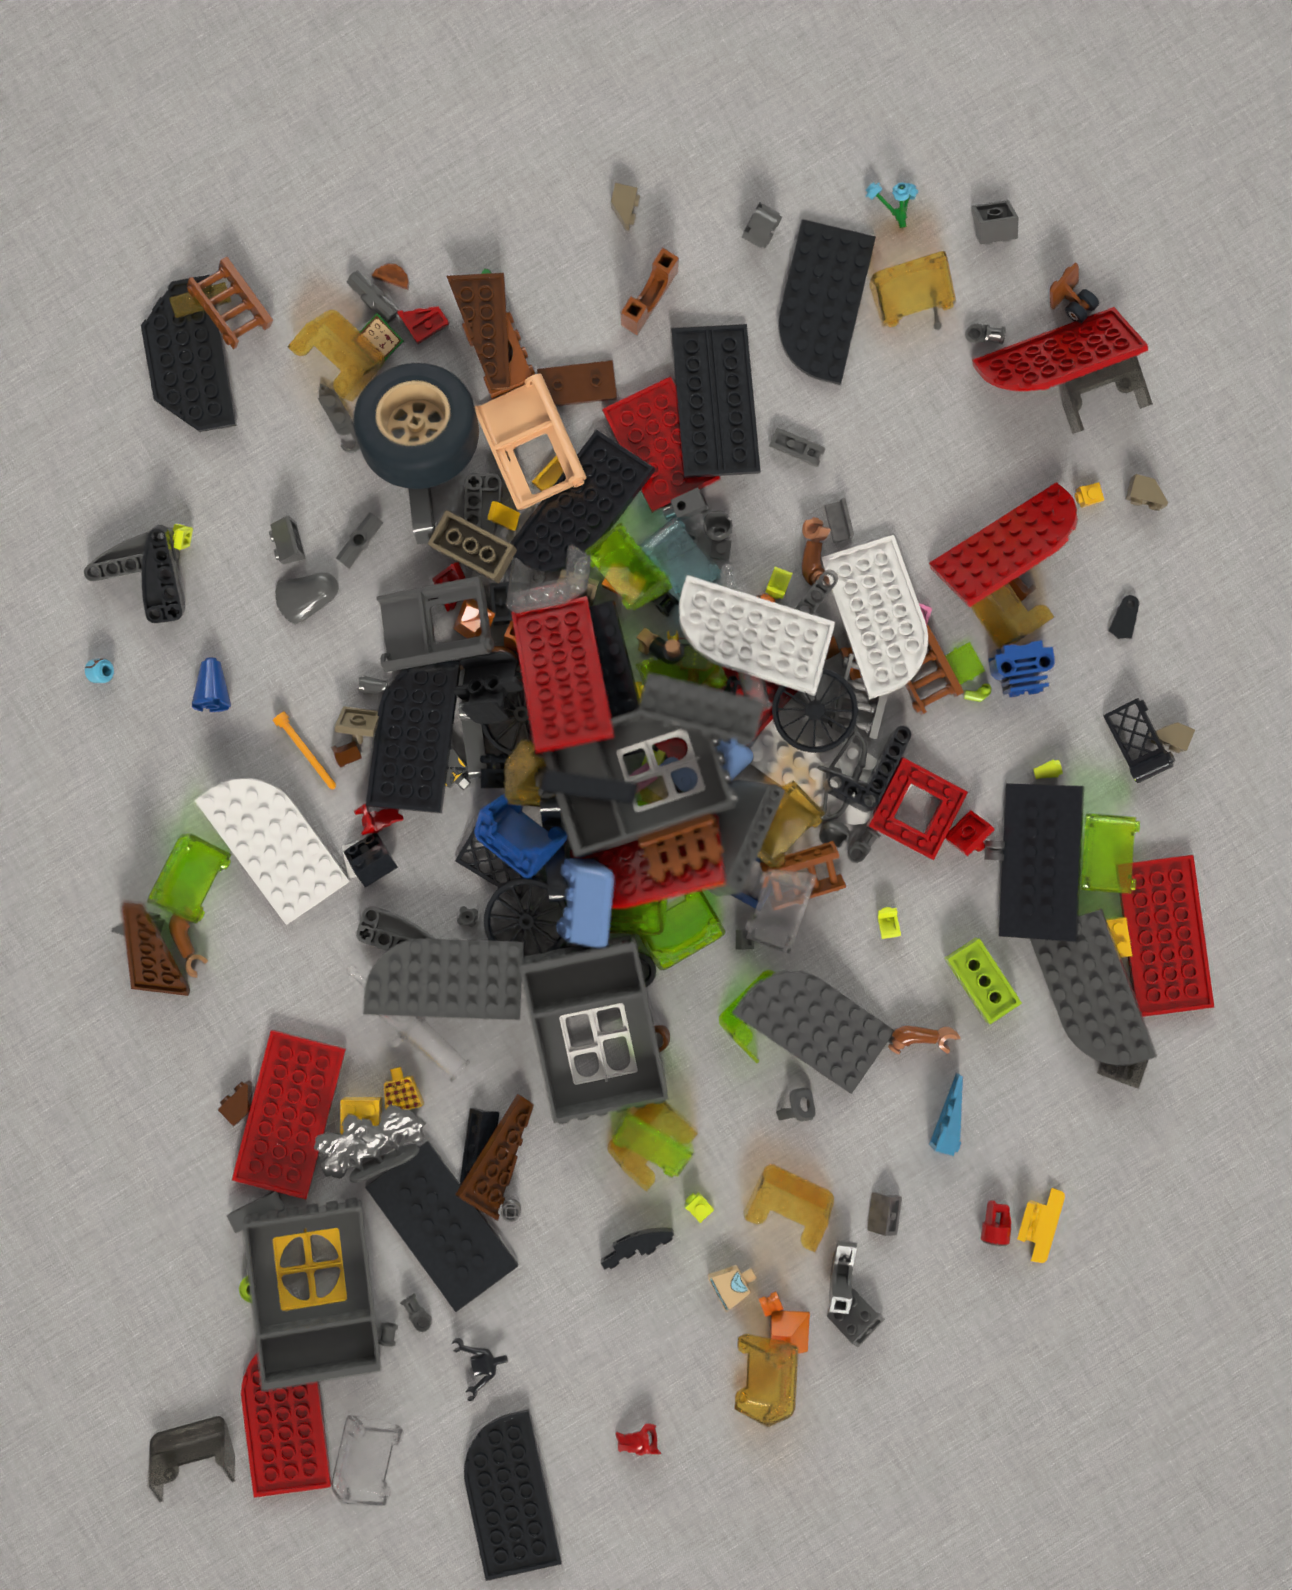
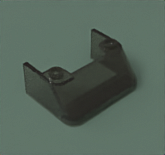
[1063,356,1153,434]
[148,1416,235,1503]

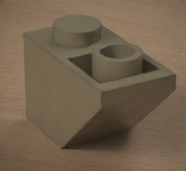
[611,183,640,231]
[1125,474,1168,511]
[1149,722,1195,753]

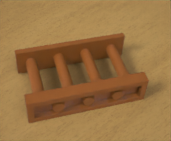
[187,256,273,350]
[905,625,964,715]
[759,841,846,910]

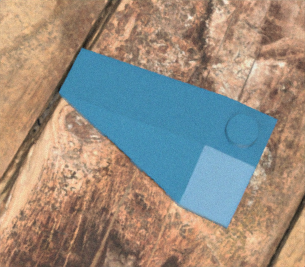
[929,1073,963,1156]

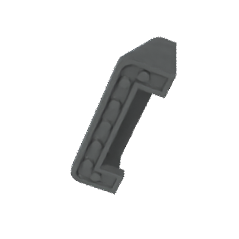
[706,780,785,897]

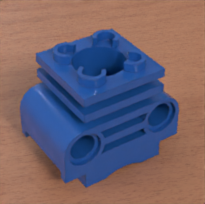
[988,640,1055,698]

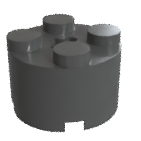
[742,202,782,248]

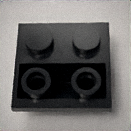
[489,582,531,625]
[343,833,398,888]

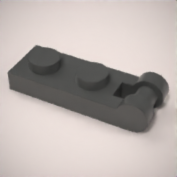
[769,428,826,467]

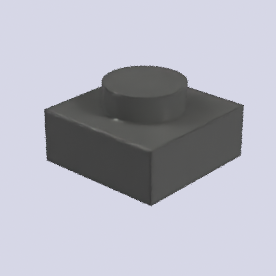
[710,540,732,561]
[735,930,754,950]

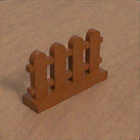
[638,813,724,881]

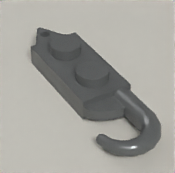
[318,383,360,453]

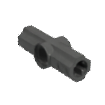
[346,270,399,323]
[336,512,383,569]

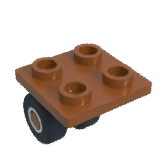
[1049,262,1099,324]

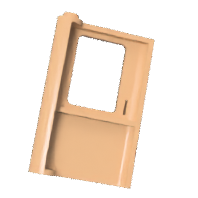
[475,374,586,510]

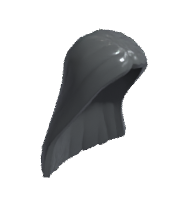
[275,572,339,624]

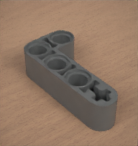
[458,702,487,778]

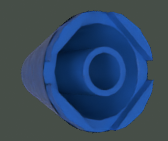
[192,657,231,712]

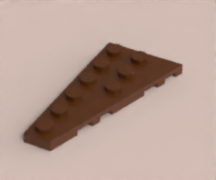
[446,273,510,390]
[121,901,190,996]
[455,1094,534,1221]

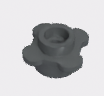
[457,906,478,927]

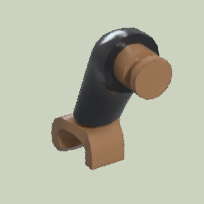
[636,627,685,665]

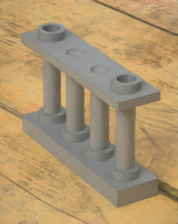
[828,653,888,739]

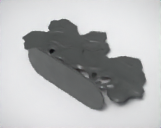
[314,1105,426,1183]

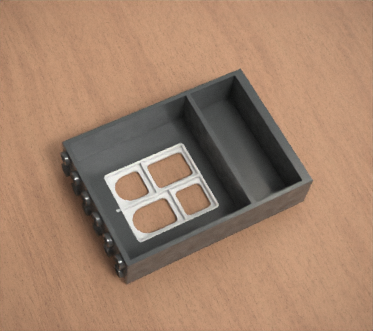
[542,711,738,858]
[519,934,669,1124]

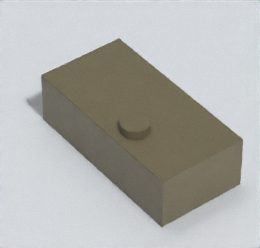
[428,510,517,584]

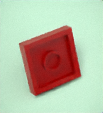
[945,810,995,857]

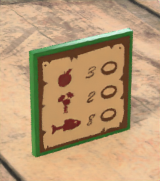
[351,313,404,368]

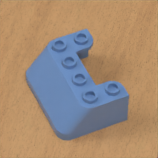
[660,739,754,792]
[556,858,613,948]

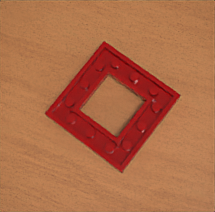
[866,757,968,860]

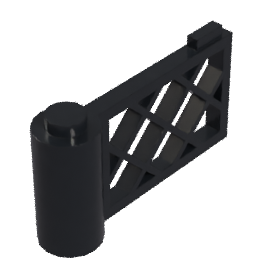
[1103,698,1175,783]

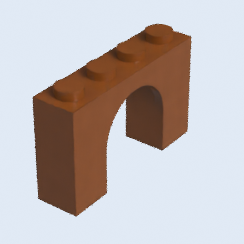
[621,248,679,335]
[462,312,535,399]

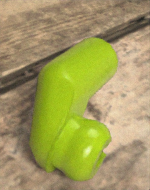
[963,683,992,702]

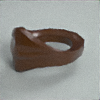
[654,1025,670,1052]

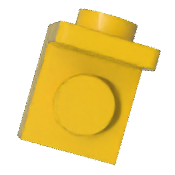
[1075,482,1104,508]

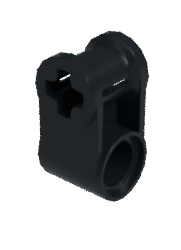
[645,582,679,617]

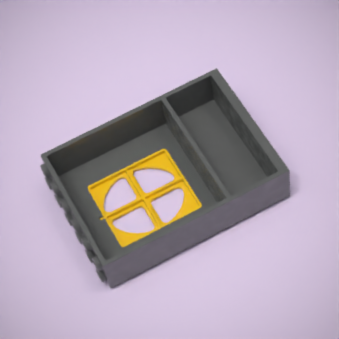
[242,1198,381,1391]

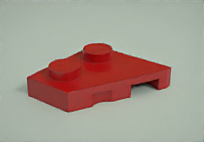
[432,562,466,612]

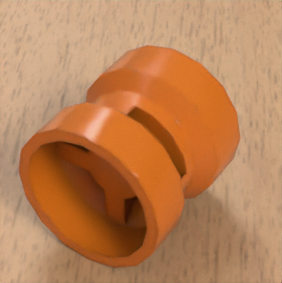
[758,1291,784,1317]

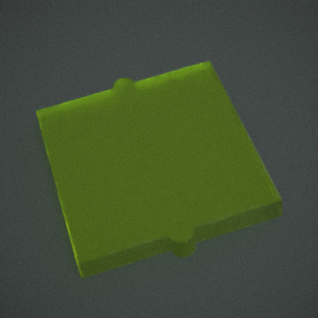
[945,642,985,685]

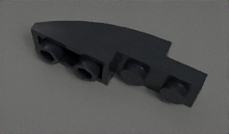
[600,1227,674,1270]

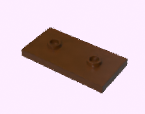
[537,360,617,406]

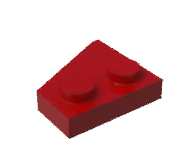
[397,306,450,344]

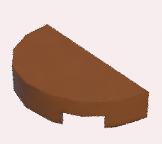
[372,263,409,290]

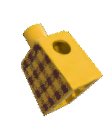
[384,1067,424,1110]

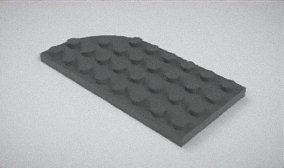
[1030,909,1157,1065]
[363,938,524,1020]
[732,971,895,1094]

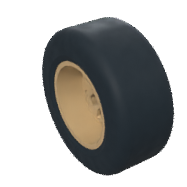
[353,363,479,489]

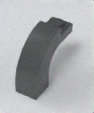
[829,1240,857,1314]

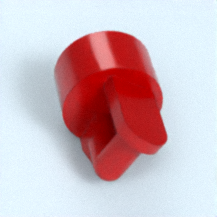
[980,1200,1012,1246]

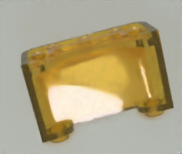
[869,251,956,328]
[757,780,825,868]
[735,1334,798,1427]

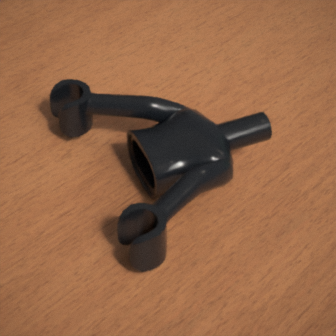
[451,1338,508,1401]

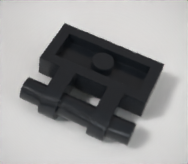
[480,753,516,788]

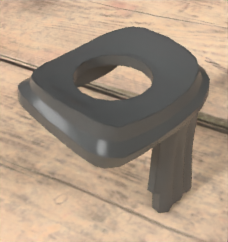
[776,1088,816,1122]

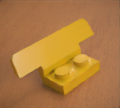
[1017,1187,1065,1263]

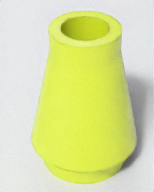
[1033,759,1063,779]

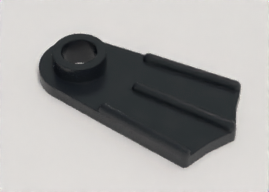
[1108,595,1139,639]

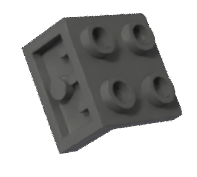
[827,1288,885,1347]

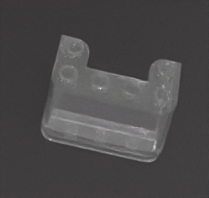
[506,545,591,613]

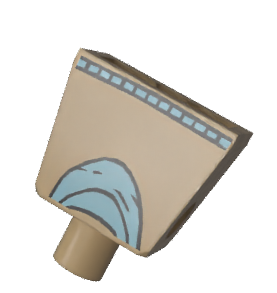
[708,1265,757,1312]

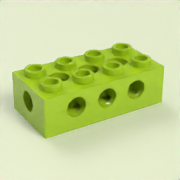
[944,937,1022,1024]

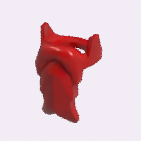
[354,804,404,836]
[615,1423,661,1456]

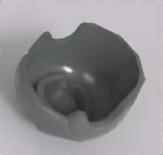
[703,511,733,541]
[819,820,850,848]

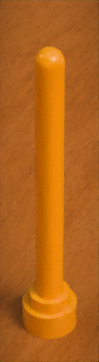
[272,711,336,789]

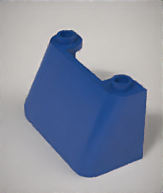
[474,789,568,878]

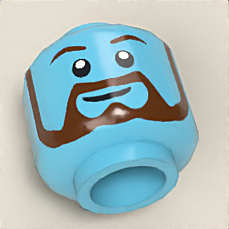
[85,658,114,683]

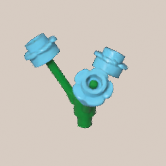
[865,182,919,228]

